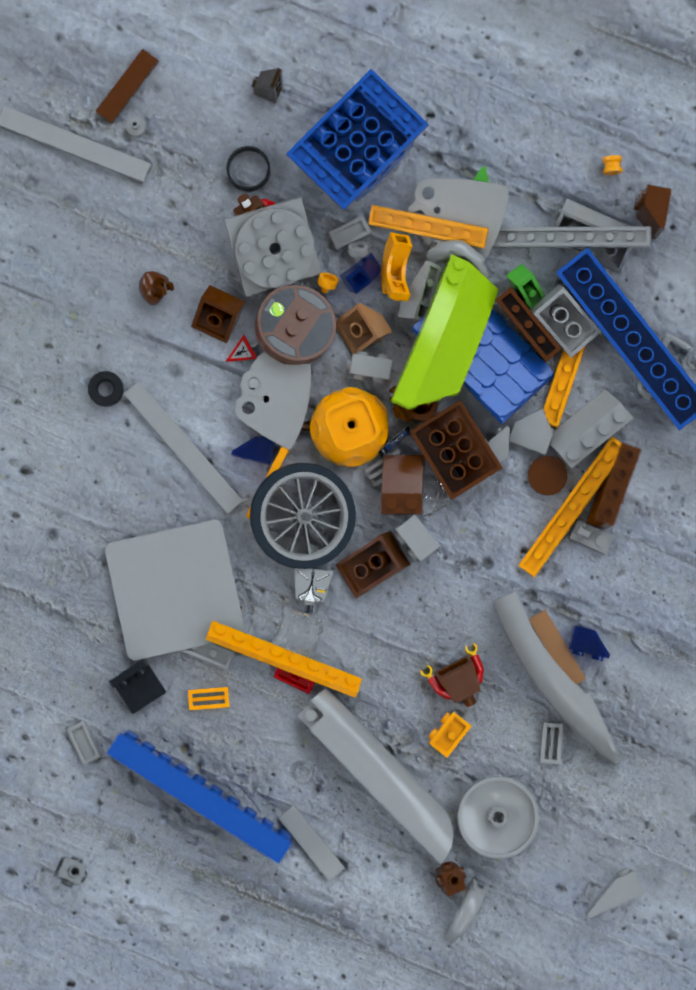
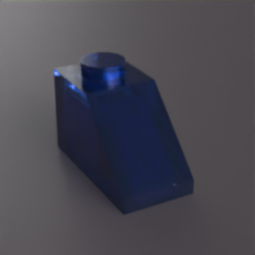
[231,435,276,466]

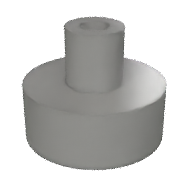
[126,116,146,137]
[348,242,368,262]

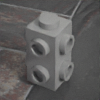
[346,351,392,384]

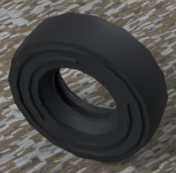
[88,371,124,407]

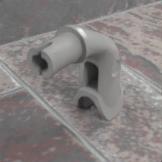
[426,240,489,278]
[444,878,490,943]

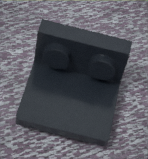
[109,659,166,714]

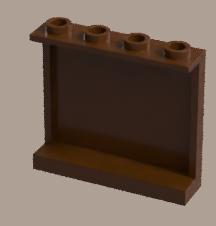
[586,442,642,530]

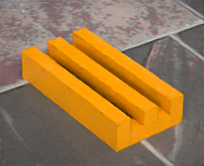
[188,687,230,710]

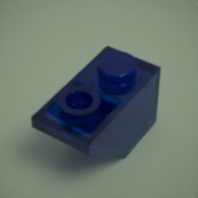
[340,253,381,294]
[568,625,610,661]

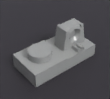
[569,520,614,555]

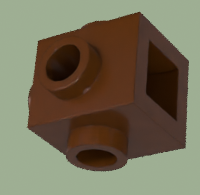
[435,861,466,896]

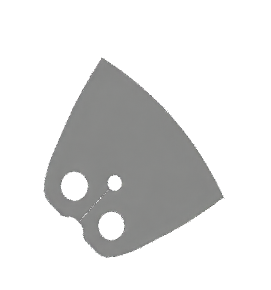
[235,364,311,450]

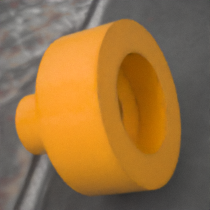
[317,272,339,293]

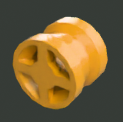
[602,155,623,175]

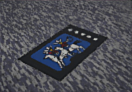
[378,426,411,458]

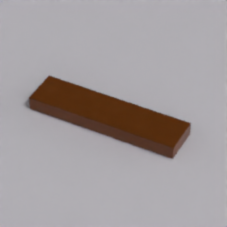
[96,49,159,124]

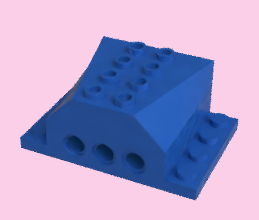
[286,69,429,211]

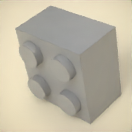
[394,515,440,562]

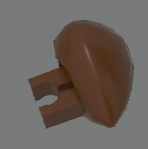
[139,271,174,305]

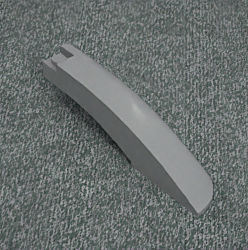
[492,591,620,765]
[298,689,453,864]

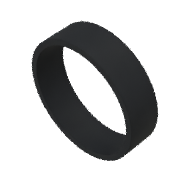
[226,146,270,192]

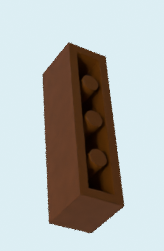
[496,287,562,363]

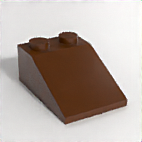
[381,455,424,515]
[336,531,411,599]

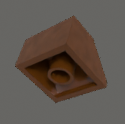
[191,285,245,344]

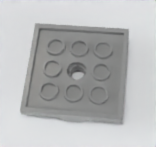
[224,197,321,297]

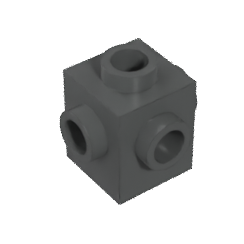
[53,856,88,887]

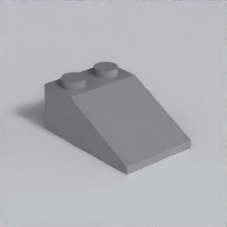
[530,284,601,358]

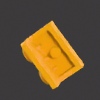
[428,711,472,758]

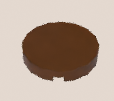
[528,456,568,496]

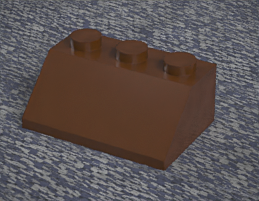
[634,184,672,240]

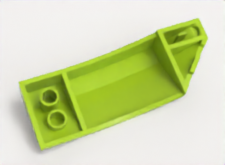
[391,254,499,410]

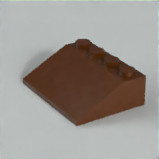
[409,400,503,500]

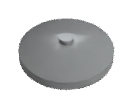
[457,776,539,858]

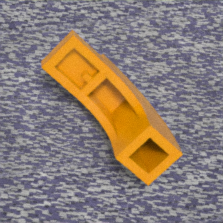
[381,232,412,301]

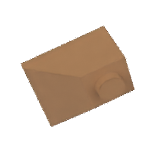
[336,303,392,354]

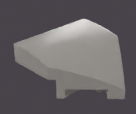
[509,408,554,455]

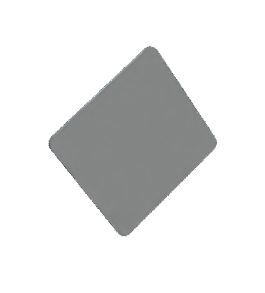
[105,520,245,660]

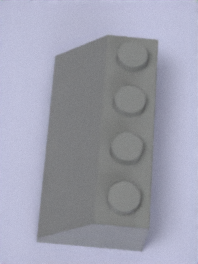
[554,199,632,273]
[550,389,633,470]

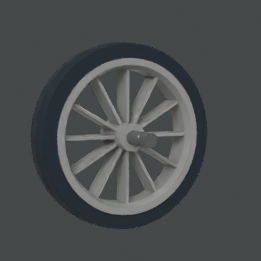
[250,463,356,569]

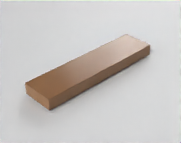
[529,609,586,685]

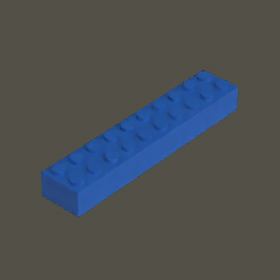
[556,247,696,431]
[107,730,293,864]

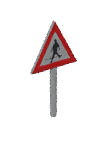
[225,334,259,362]

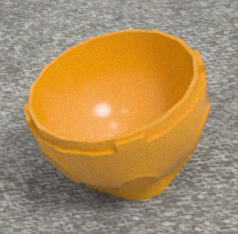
[310,387,389,467]

